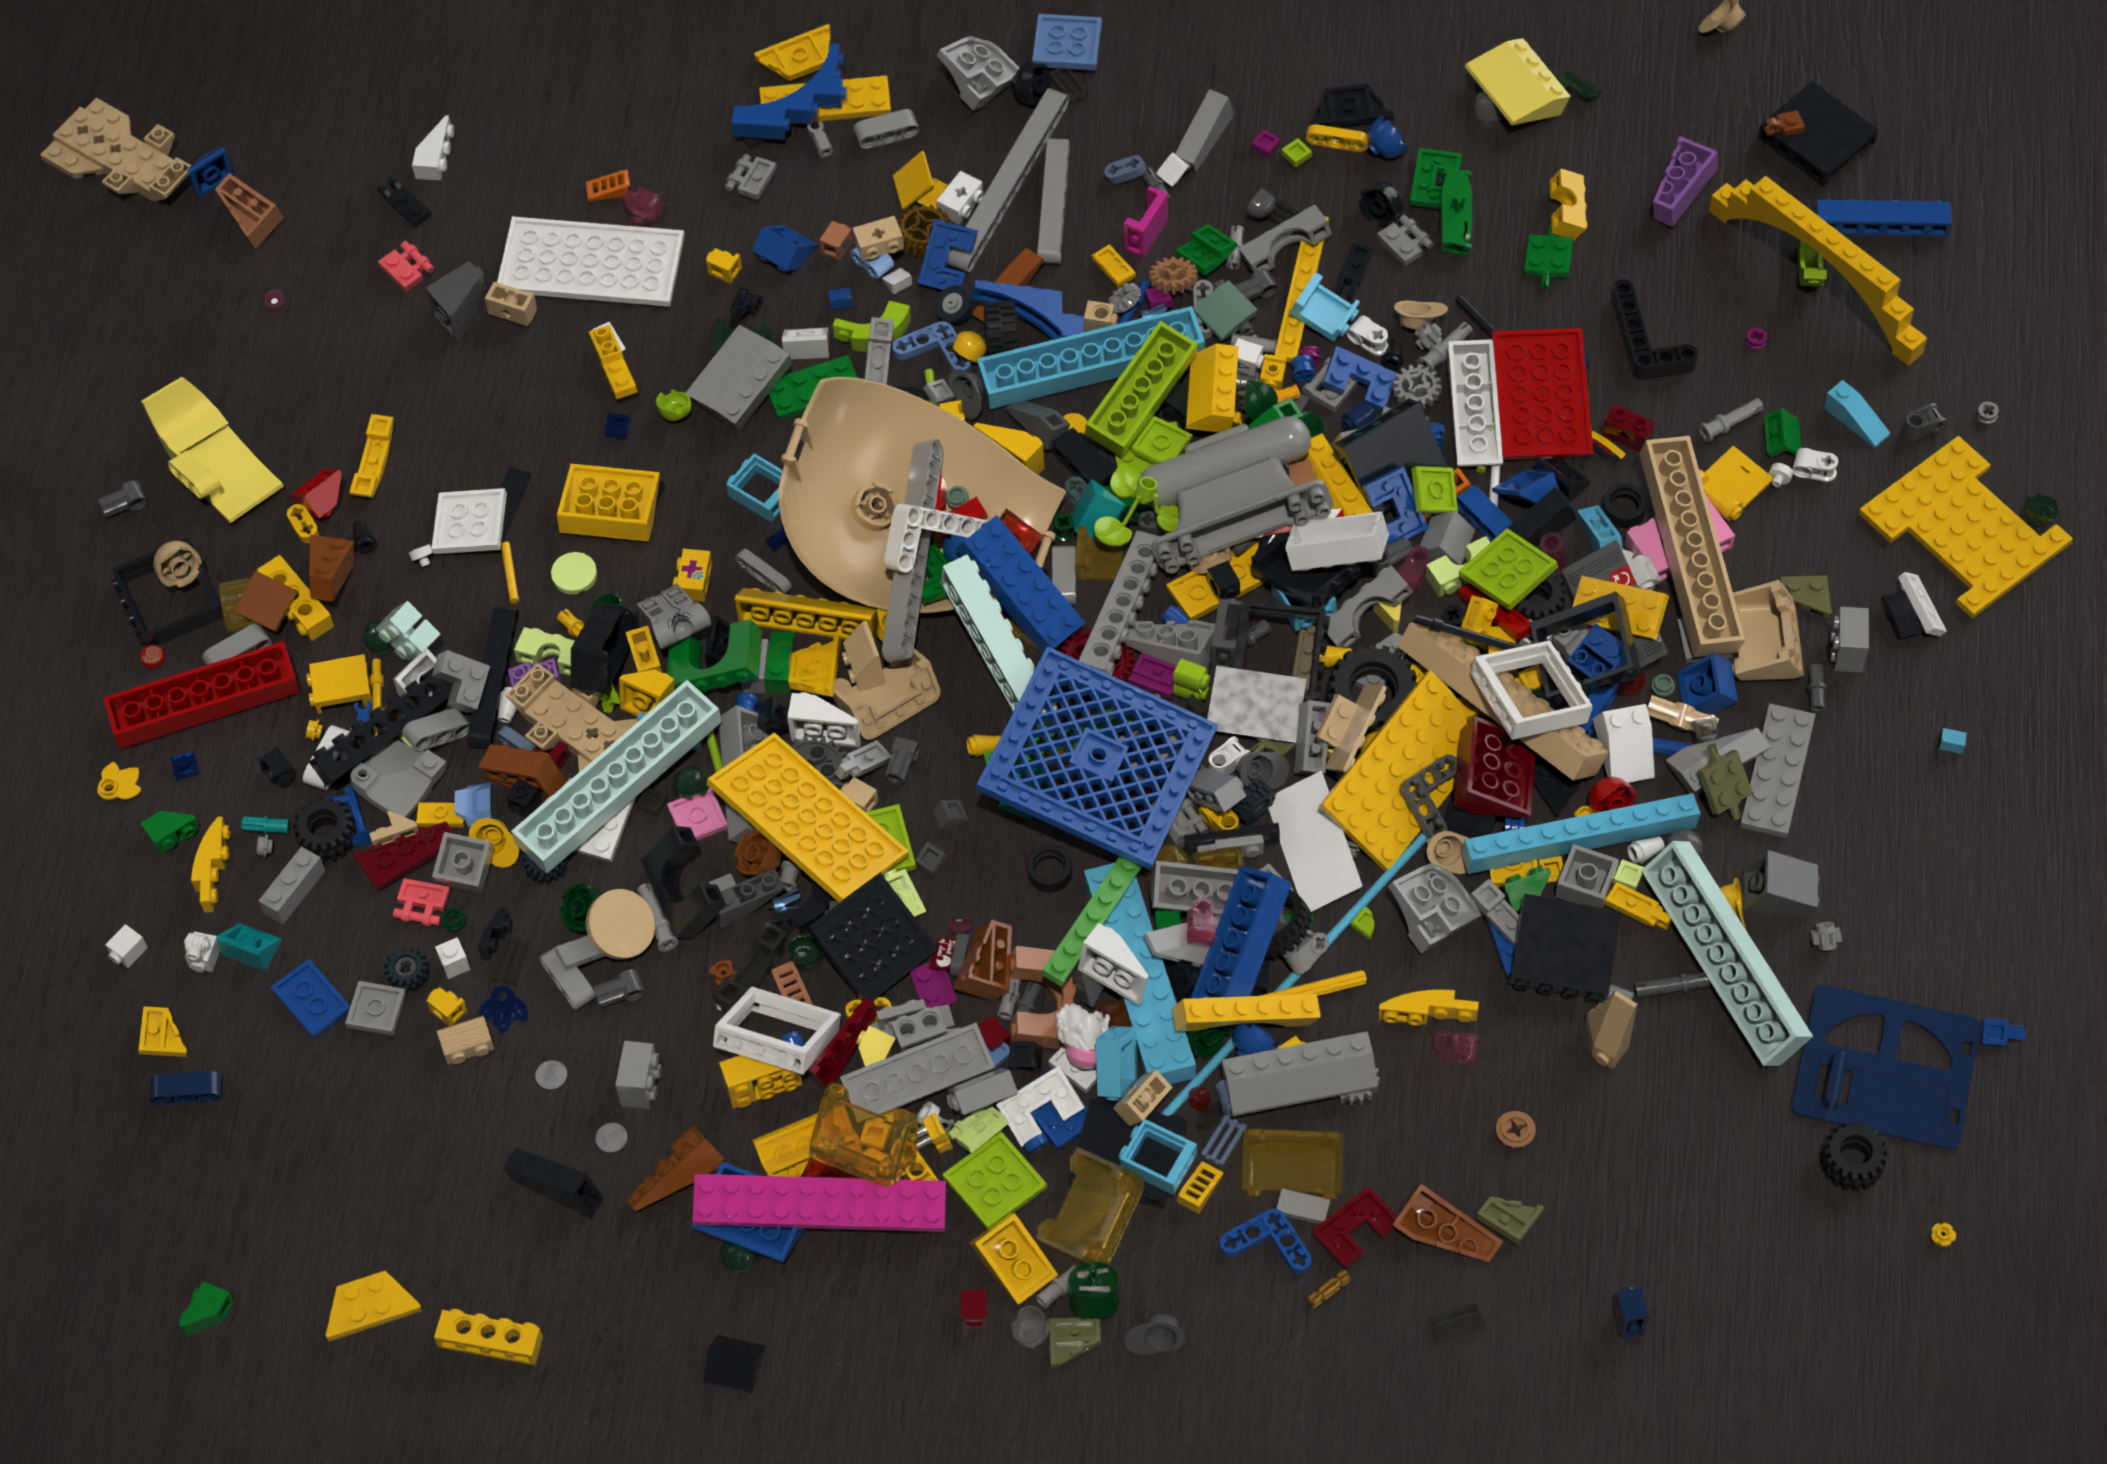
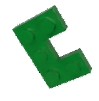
[1410,148,1462,209]
[921,543,949,604]

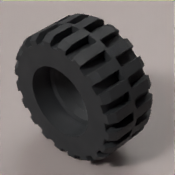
[1328,644,1417,736]

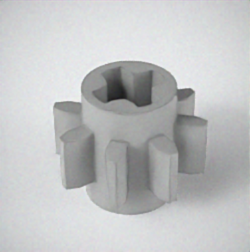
[1414,322,1442,350]
[1811,922,1842,951]

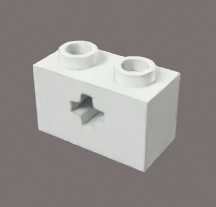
[936,171,984,225]

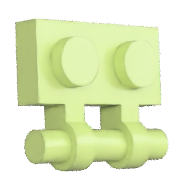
[947,1105,1009,1153]

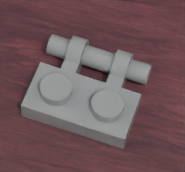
[725,154,777,200]
[1377,215,1434,266]
[1151,797,1209,842]

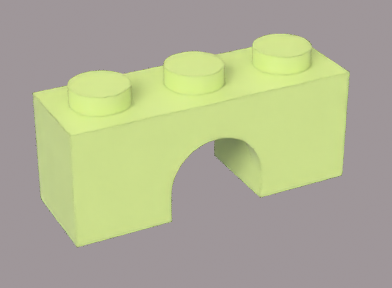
[1425,536,1490,597]
[514,627,575,676]

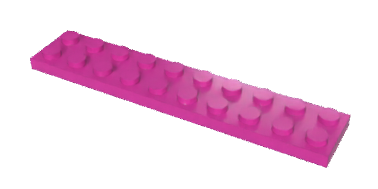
[693,1174,946,1232]

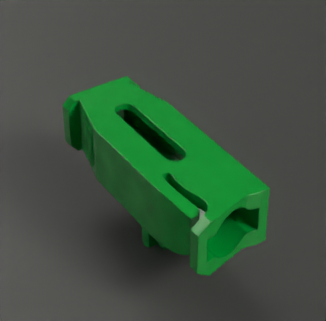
[1440,170,1472,256]

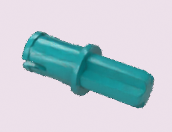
[241,816,290,835]

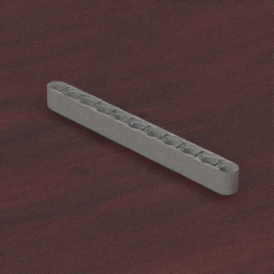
[948,88,1070,273]
[882,439,943,662]

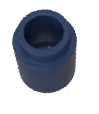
[1342,402,1376,431]

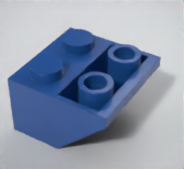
[1567,623,1639,678]

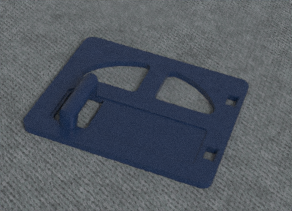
[1792,985,1981,1150]

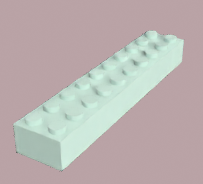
[511,680,722,873]
[1641,841,1813,1066]

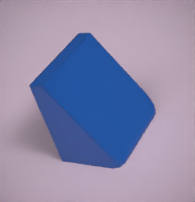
[828,287,853,310]

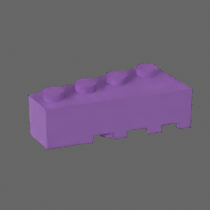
[1653,136,1718,227]

